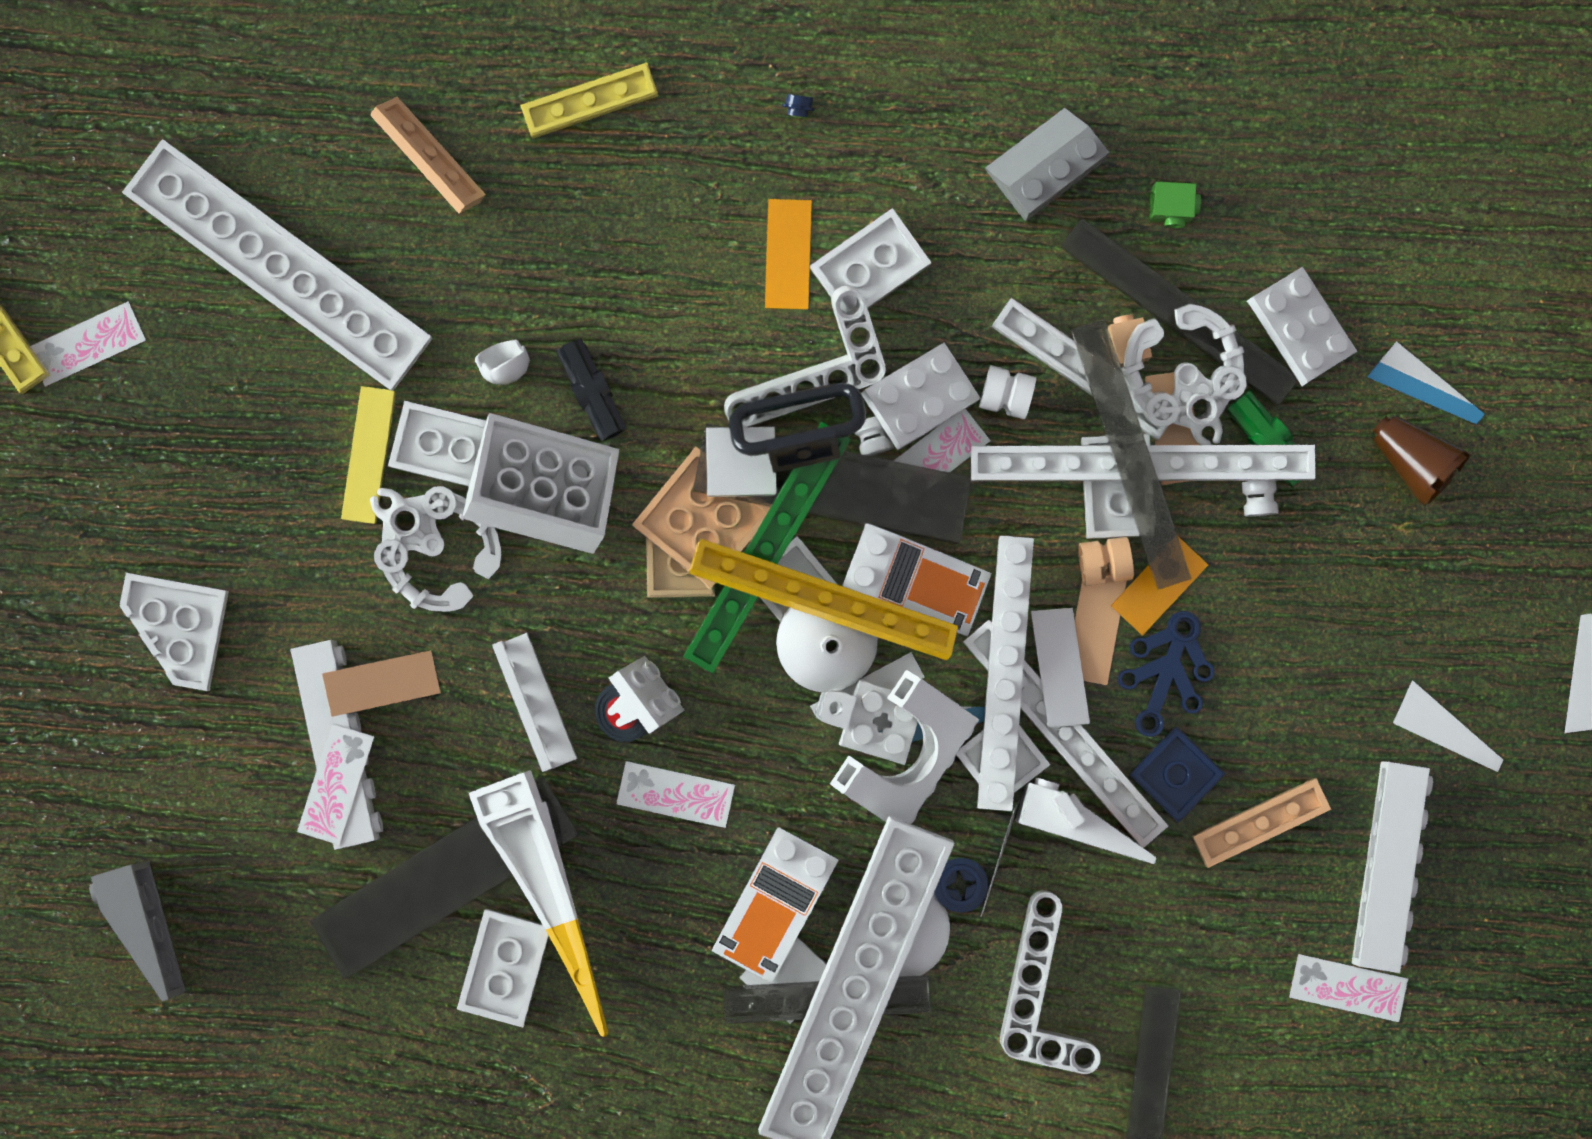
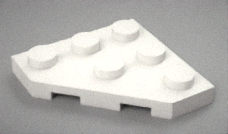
[120,573,229,691]

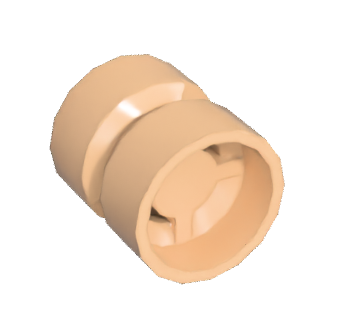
[1078,537,1134,586]

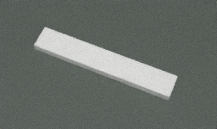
[991,298,1168,441]

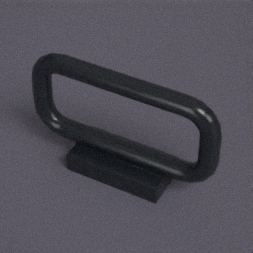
[729,382,866,473]

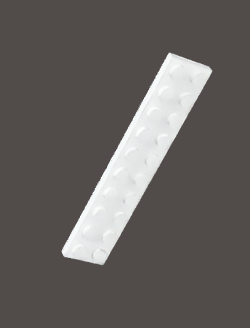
[122,139,433,391]
[758,816,955,1139]

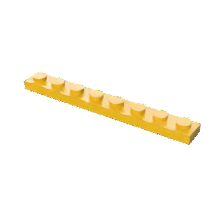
[689,538,958,660]

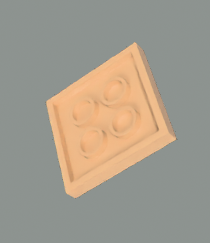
[632,447,771,589]

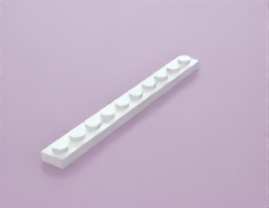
[971,445,1315,481]

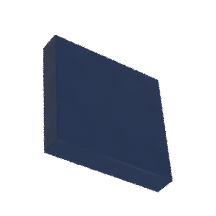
[1128,726,1225,823]

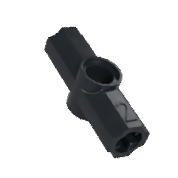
[556,338,627,442]

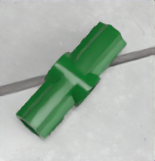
[1226,390,1301,487]

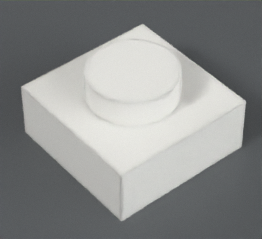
[1051,791,1086,829]

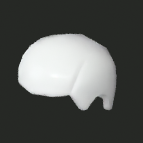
[475,340,530,385]

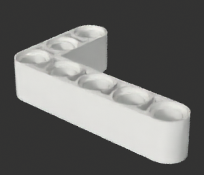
[724,285,886,427]
[1000,890,1101,1074]

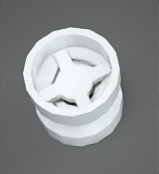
[855,416,894,457]
[1242,480,1279,517]

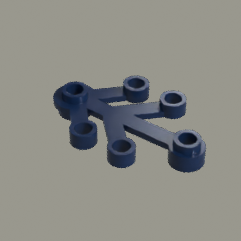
[1117,611,1214,737]

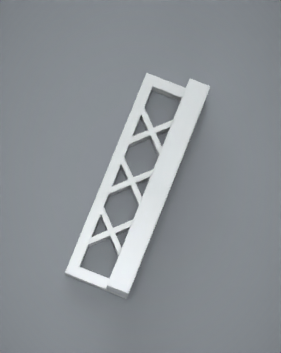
[492,633,578,772]

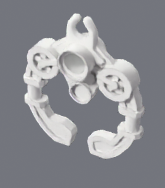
[1120,304,1247,445]
[370,486,501,612]

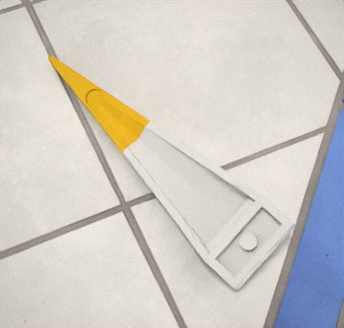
[469,770,608,1037]

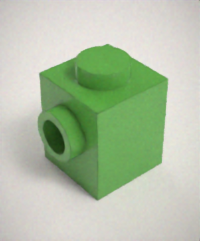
[1149,182,1201,228]

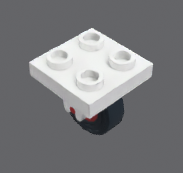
[595,656,684,742]

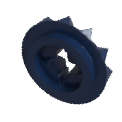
[934,858,988,913]

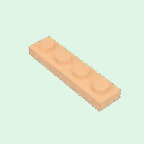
[371,97,486,214]
[1192,778,1331,868]

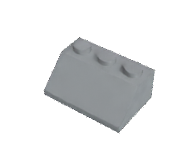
[985,108,1109,222]

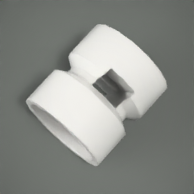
[979,365,1036,420]

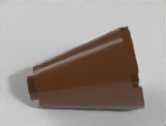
[1373,415,1471,506]

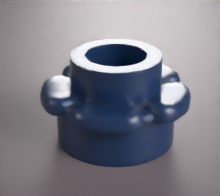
[782,94,815,117]

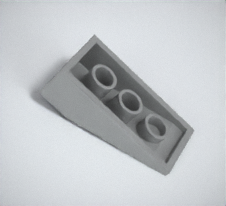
[89,861,186,1001]

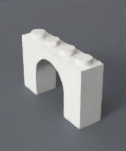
[830,670,979,824]

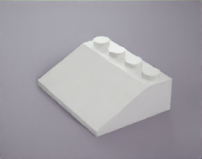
[462,413,619,554]

